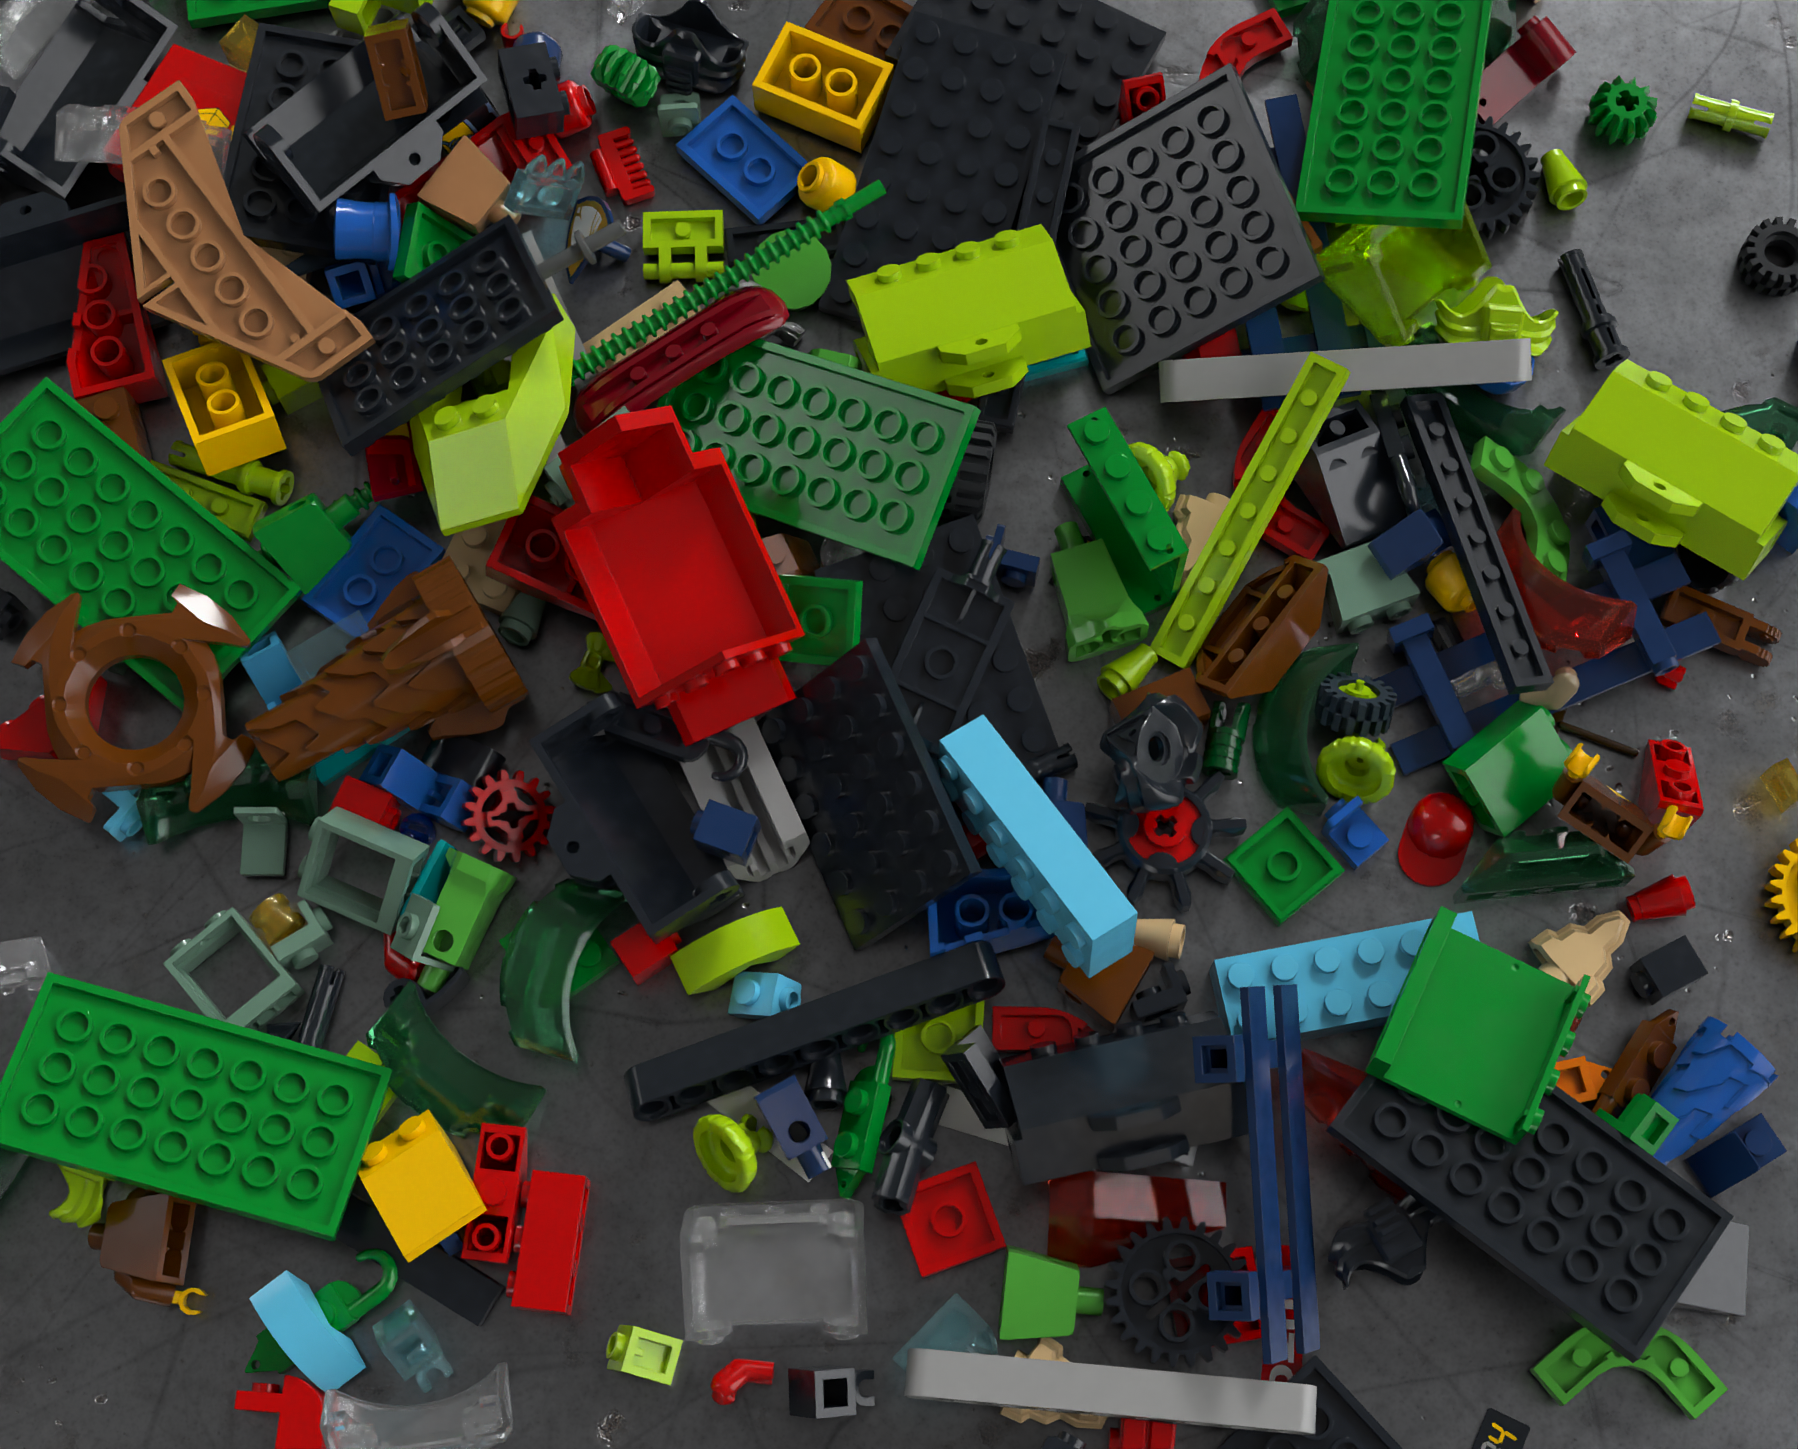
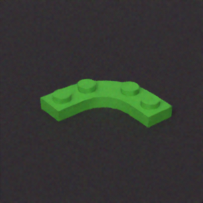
[1470,436,1571,598]
[1529,1327,1728,1420]

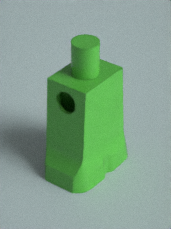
[1050,521,1149,662]
[417,847,517,993]

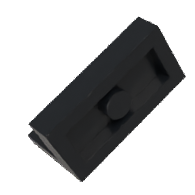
[940,1025,1016,1129]

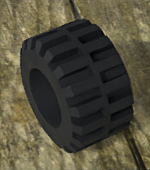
[939,420,997,525]

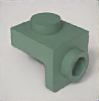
[270,899,334,970]

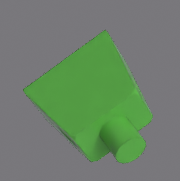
[998,1245,1104,1340]

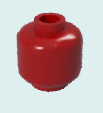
[554,80,596,139]

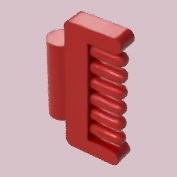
[589,126,655,206]

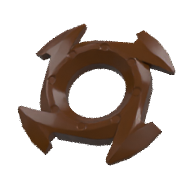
[11,584,256,824]

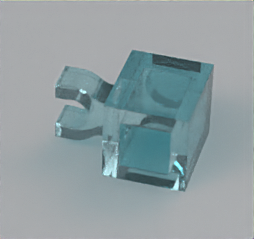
[372,1299,454,1393]

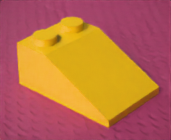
[358,1109,487,1263]

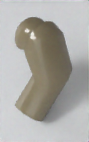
[1519,667,1580,710]

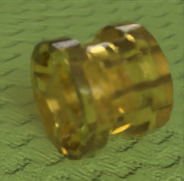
[249,893,306,946]

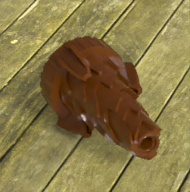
[245,555,529,781]

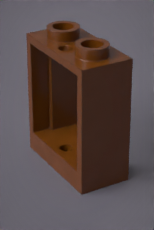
[364,18,429,121]

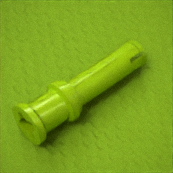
[168,440,294,506]

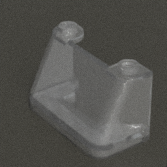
[680,1199,868,1345]

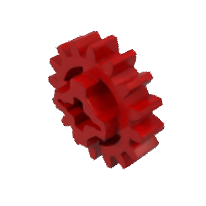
[461,769,556,862]

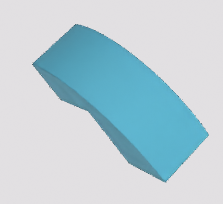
[249,1270,366,1395]

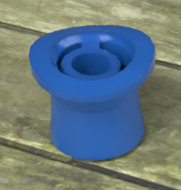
[333,193,401,272]

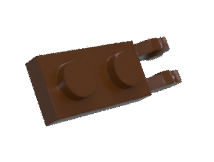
[1658,586,1782,667]

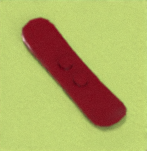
[572,286,790,436]

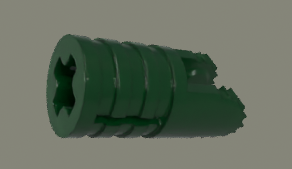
[1201,700,1251,780]

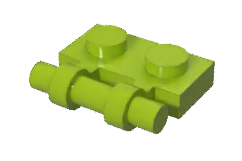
[643,210,724,283]

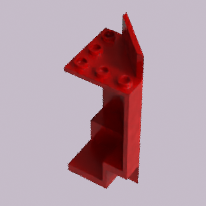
[551,405,805,747]

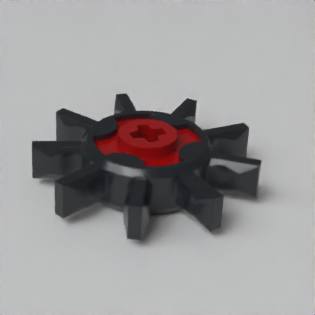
[1085,764,1247,913]

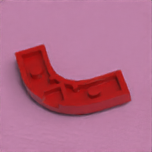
[1199,8,1293,81]
[1233,409,1331,560]
[992,1006,1094,1053]

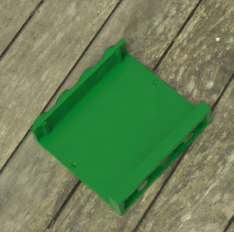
[1060,407,1189,618]
[1364,906,1591,1145]

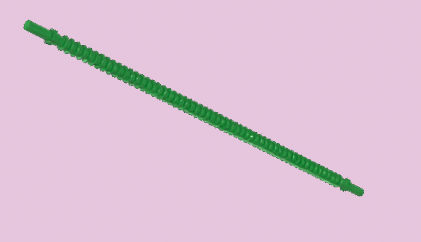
[257,179,887,566]

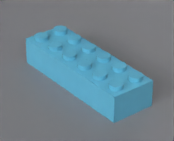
[937,714,1138,978]
[1209,911,1480,1041]

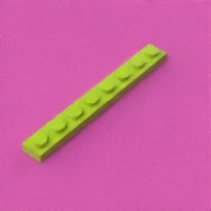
[1150,352,1351,669]

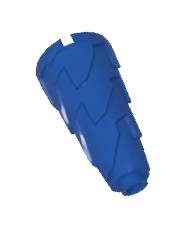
[1650,1016,1779,1166]

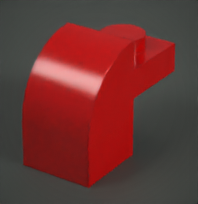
[234,1375,334,1449]

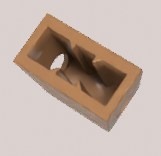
[417,135,521,235]

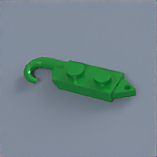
[831,1033,896,1199]
[245,1248,398,1374]

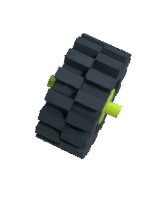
[1314,672,1397,737]

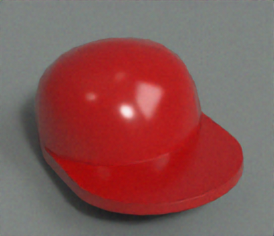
[1397,792,1475,887]

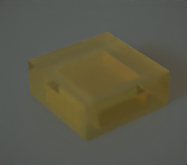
[1760,758,1798,814]

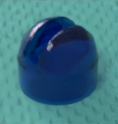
[400,813,436,845]

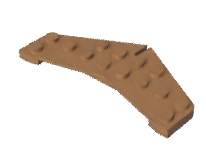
[119,80,375,382]

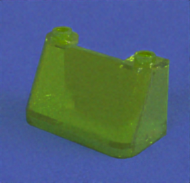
[1316,202,1492,347]

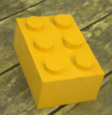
[752,21,894,153]
[162,341,287,477]

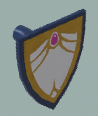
[565,196,631,284]

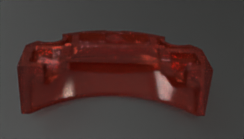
[1496,508,1637,659]

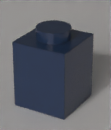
[690,799,761,867]

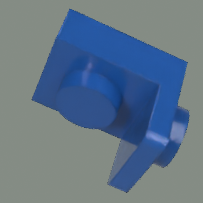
[1321,796,1389,870]

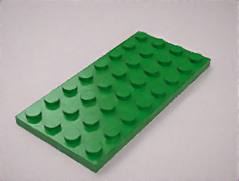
[1295,0,1493,229]
[656,339,981,571]
[0,377,303,712]
[0,972,393,1242]

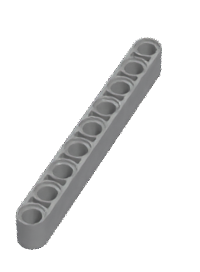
[1158,338,1532,403]
[904,1348,1317,1435]

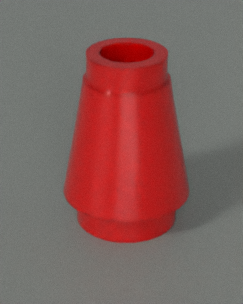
[1626,874,1696,922]

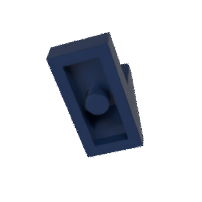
[1367,508,1453,580]
[1683,1113,1787,1198]

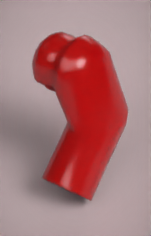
[383,931,425,983]
[710,1359,775,1405]

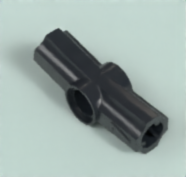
[871,1078,950,1216]

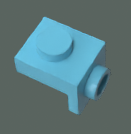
[101,789,150,842]
[728,971,802,1019]

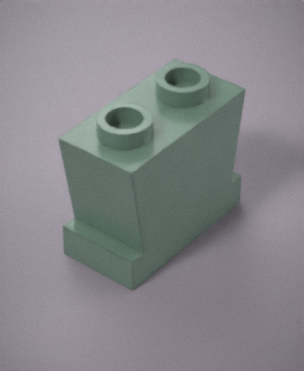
[1317,541,1420,635]

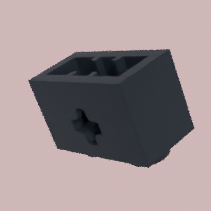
[498,42,570,140]

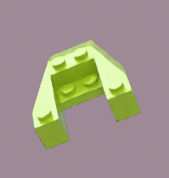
[410,293,576,536]

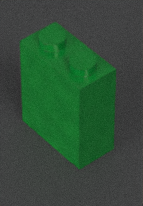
[1442,700,1572,838]

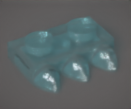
[503,154,585,221]
[892,1293,997,1373]

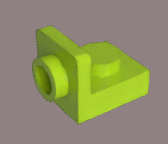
[606,1325,683,1386]

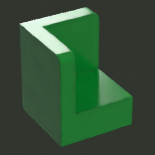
[1595,1093,1679,1156]

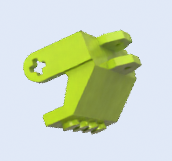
[846,224,1091,398]
[1544,359,1798,581]

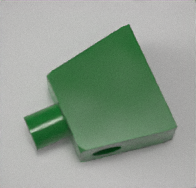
[253,493,361,595]

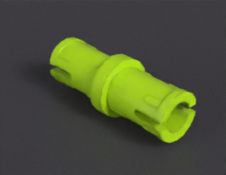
[1687,93,1774,139]

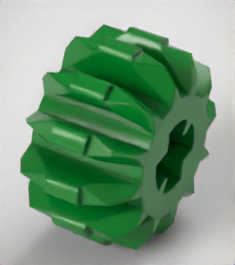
[590,45,661,107]
[1588,76,1658,146]

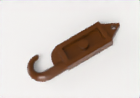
[1591,1009,1679,1119]

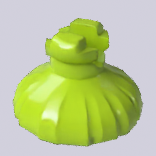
[1128,442,1190,512]
[1315,732,1396,804]
[693,1113,774,1192]

